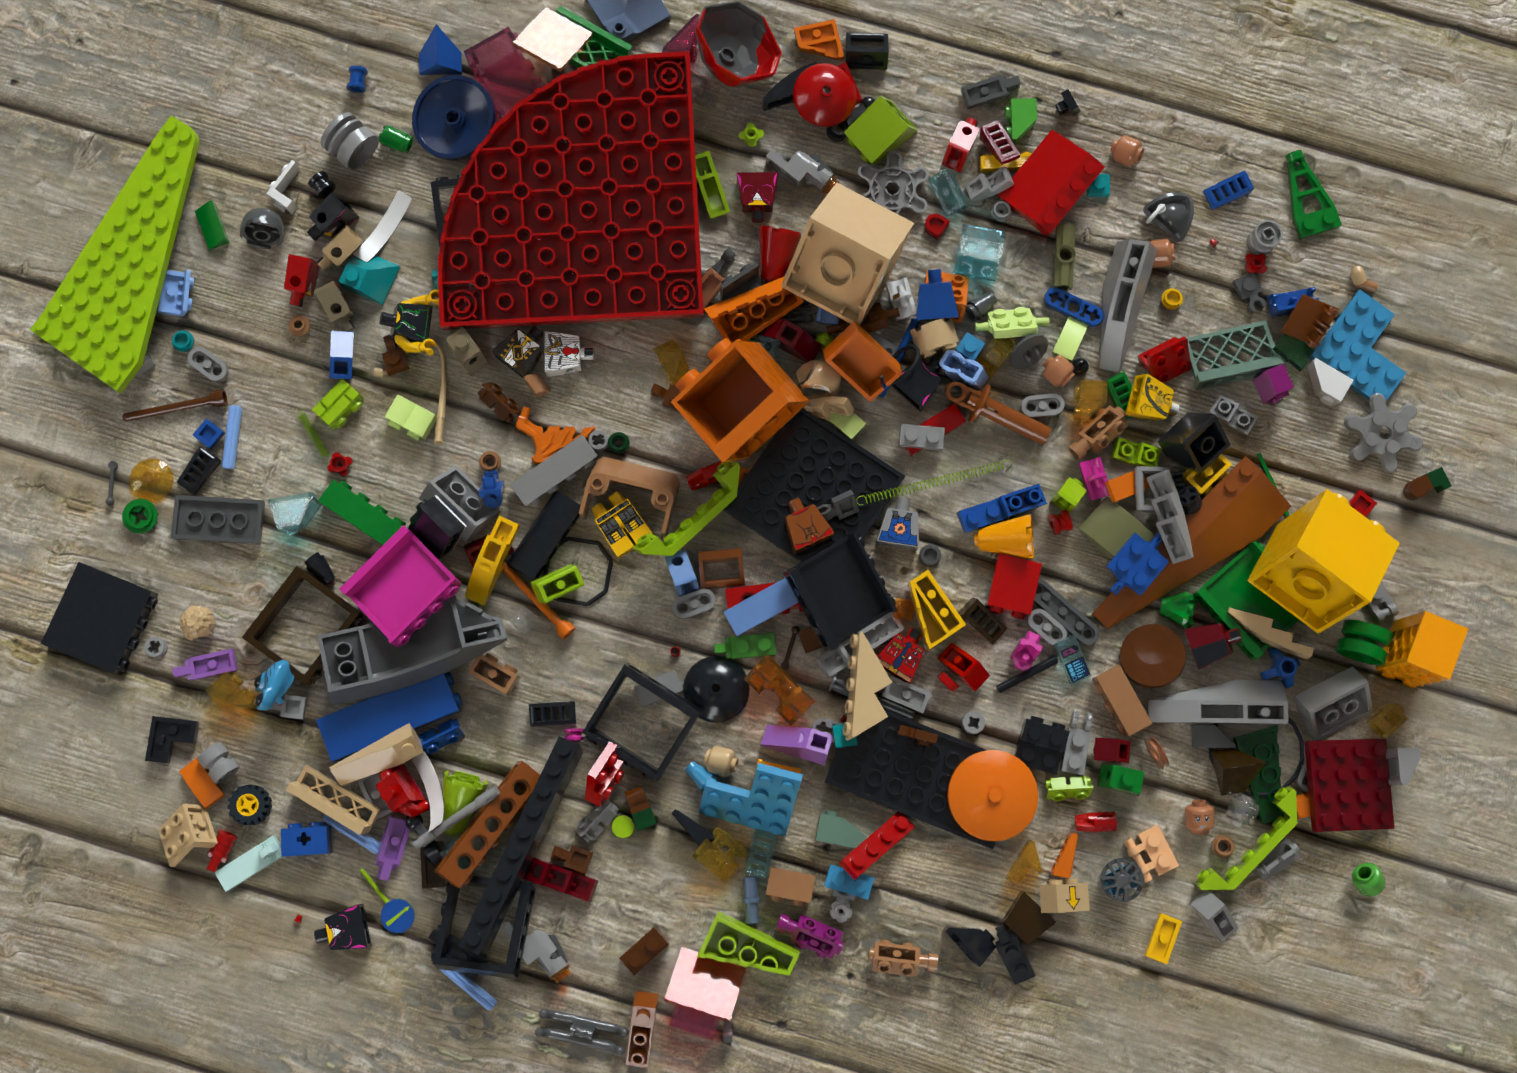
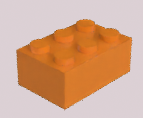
[823,321,902,402]

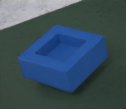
[193,418,225,450]

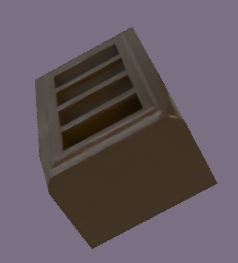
[958,598,1008,645]

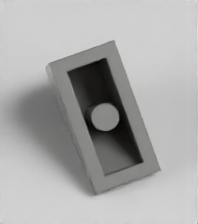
[1191,890,1238,943]

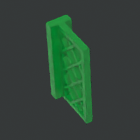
[533,6,633,68]

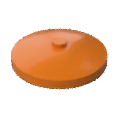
[947,750,1038,841]

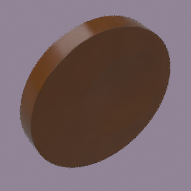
[1120,624,1186,688]

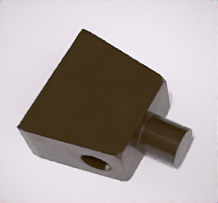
[1001,891,1056,945]

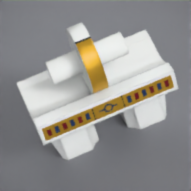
[886,277,916,321]

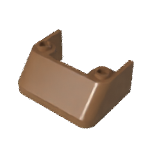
[579,457,680,539]

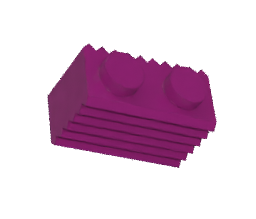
[1253,364,1294,406]

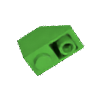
[1005,98,1037,145]

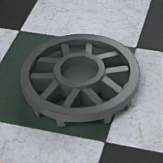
[1100,858,1144,902]

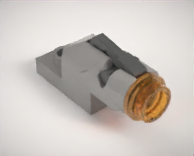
[766,150,840,195]
[502,921,571,984]

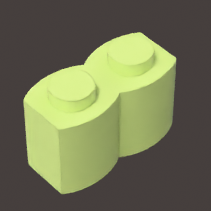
[385,394,436,441]

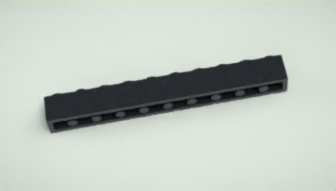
[458,736,583,960]

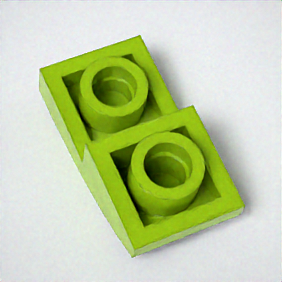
[1110,437,1161,467]

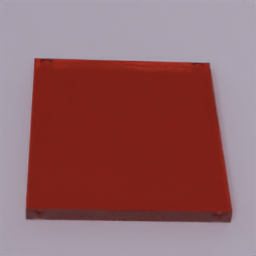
[664,947,746,1022]

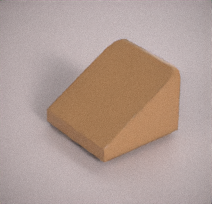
[524,373,551,399]

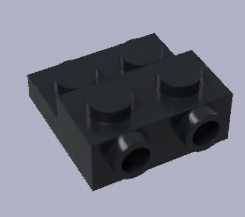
[1014,716,1070,775]

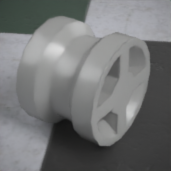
[961,712,985,735]

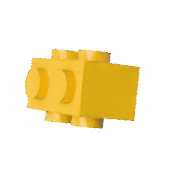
[1182,454,1232,497]

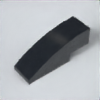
[762,62,817,111]

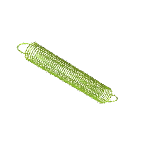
[296,407,331,462]

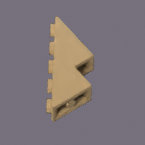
[843,631,892,741]

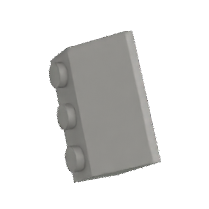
[419,465,502,543]
[1295,666,1373,741]

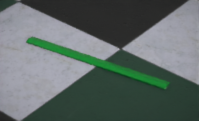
[1257,453,1290,516]

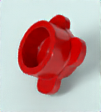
[1245,253,1267,274]
[327,452,353,477]

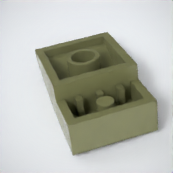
[1077,497,1158,559]

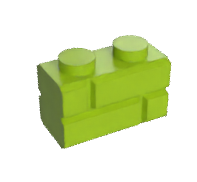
[312,379,364,430]
[530,564,584,604]

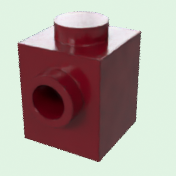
[1093,738,1131,764]

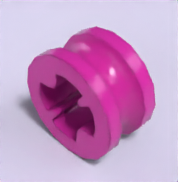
[564,729,584,741]

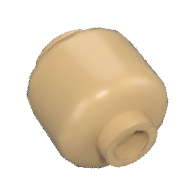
[704,746,738,778]

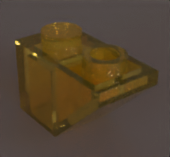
[976,337,1017,384]
[1073,380,1107,427]
[205,672,257,709]

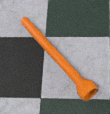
[502,560,576,640]

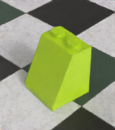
[844,96,918,165]

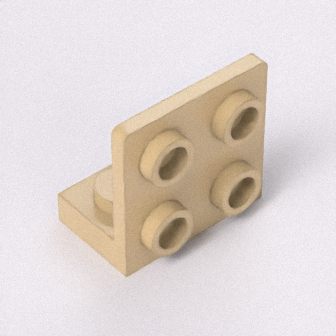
[159,804,218,867]

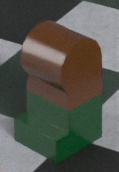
[1403,467,1452,500]
[625,785,657,831]

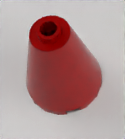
[759,226,801,284]

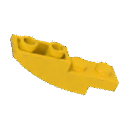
[465,515,521,606]

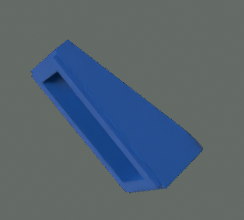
[1203,171,1254,210]

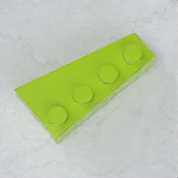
[697,911,800,976]

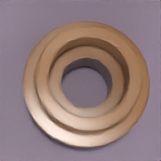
[288,315,311,337]
[479,451,501,472]
[1211,835,1234,858]

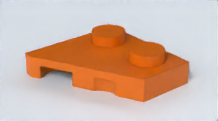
[794,19,844,60]

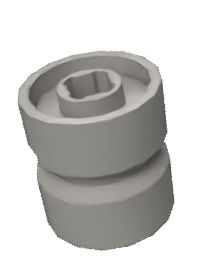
[1247,220,1283,255]
[197,742,240,785]

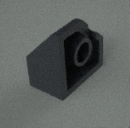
[943,926,997,967]

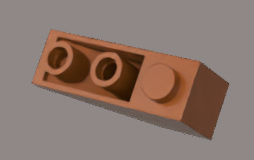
[626,991,659,1068]

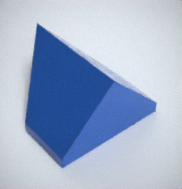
[419,24,462,75]

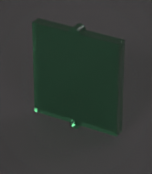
[1273,333,1314,371]

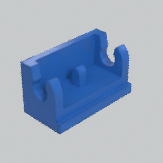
[1267,287,1319,317]

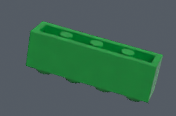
[318,479,406,545]

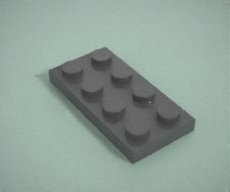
[171,495,265,545]

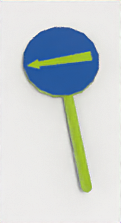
[360,868,415,933]

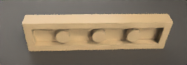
[286,765,381,835]

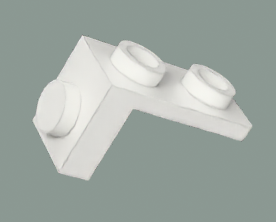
[266,160,300,214]

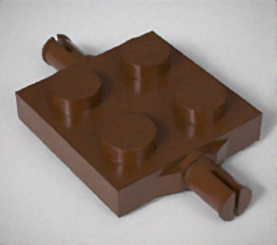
[826,302,900,335]

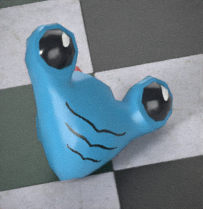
[254,660,294,711]

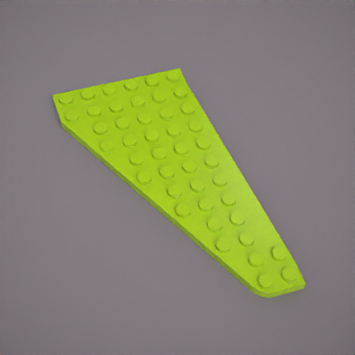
[30,115,199,394]

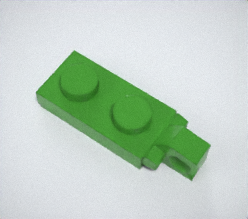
[714,633,776,659]

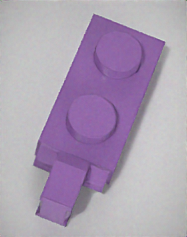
[172,649,238,681]
[375,815,410,881]

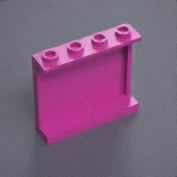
[339,525,462,647]

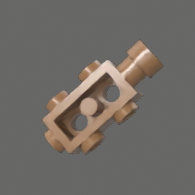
[1068,405,1128,461]
[868,940,938,977]

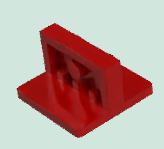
[1138,336,1191,383]

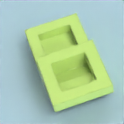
[1052,316,1088,362]
[826,412,866,440]

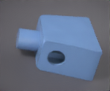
[664,550,700,597]

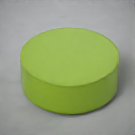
[612,815,635,838]

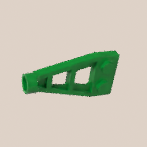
[1285,150,1342,240]

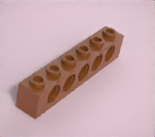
[434,761,540,888]

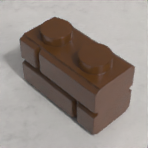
[619,926,670,976]

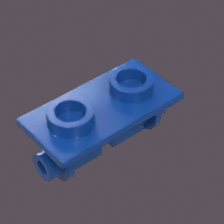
[419,719,465,755]

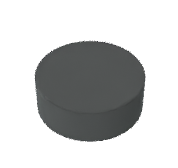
[919,544,941,567]

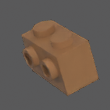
[468,653,521,696]
[765,867,815,907]

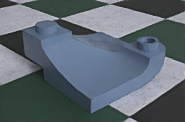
[586,0,671,42]

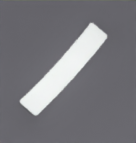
[353,191,412,262]
[412,751,444,832]

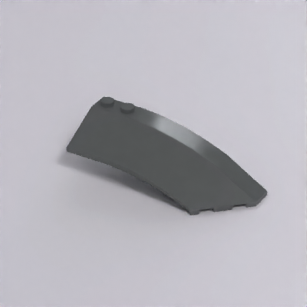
[317,595,507,706]

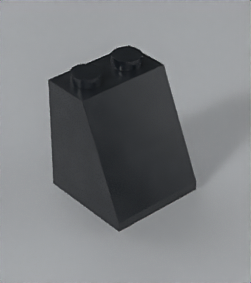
[1157,412,1231,474]

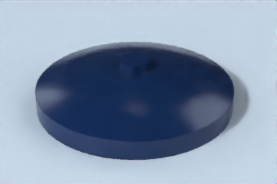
[412,75,496,161]

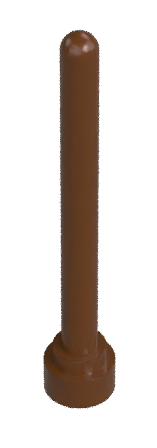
[122,389,228,422]

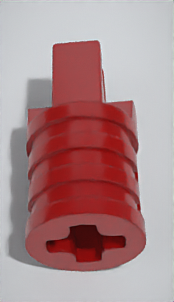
[686,460,722,490]
[1075,811,1117,833]
[206,829,238,873]

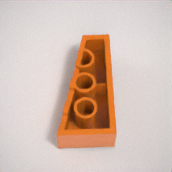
[704,276,804,343]

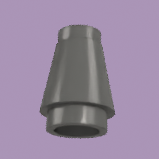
[965,292,997,321]

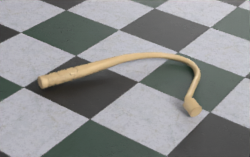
[374,340,446,445]

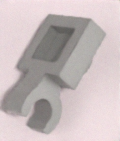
[271,695,307,720]

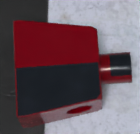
[1184,623,1243,670]

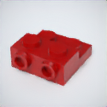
[584,741,624,807]

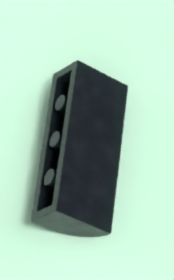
[507,491,581,581]

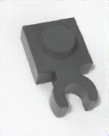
[1232,273,1266,313]

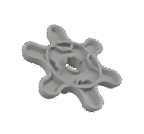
[858,150,929,215]
[1344,393,1423,473]

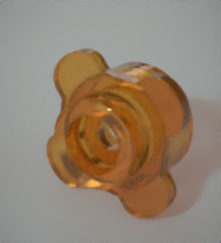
[893,598,915,621]

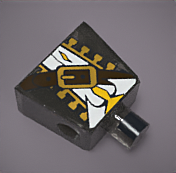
[492,326,544,379]

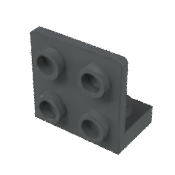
[720,263,764,301]

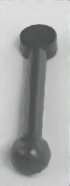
[105,461,118,506]

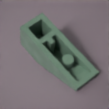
[815,810,868,848]

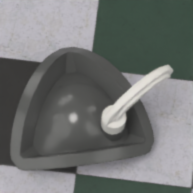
[1143,192,1194,242]

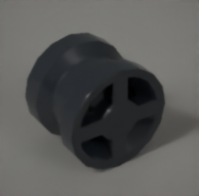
[308,171,336,198]
[1178,486,1202,514]

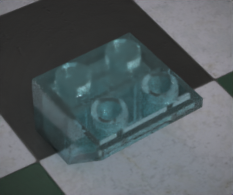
[953,224,1005,281]

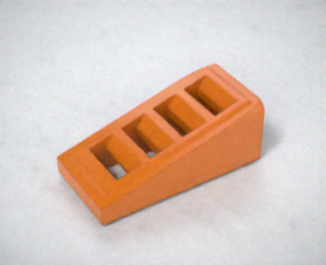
[1049,833,1078,878]

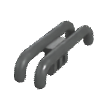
[535,1009,629,1056]

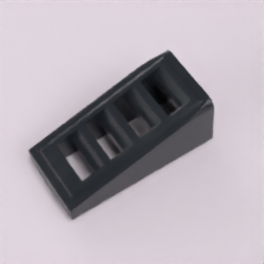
[177,446,221,495]
[529,701,577,727]
[672,809,714,847]

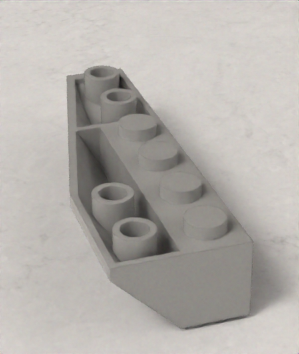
[1099,239,1158,373]
[1147,680,1288,725]

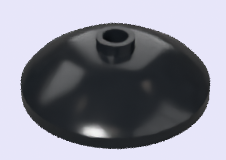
[683,656,750,723]

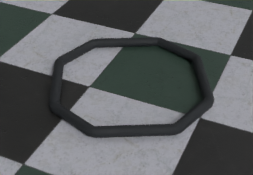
[543,536,613,606]

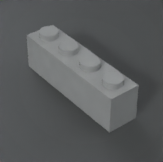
[510,434,597,507]

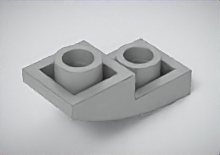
[1209,394,1259,438]

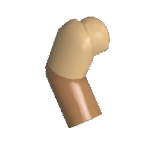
[1350,266,1378,293]

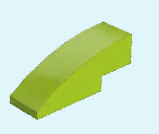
[695,151,730,219]

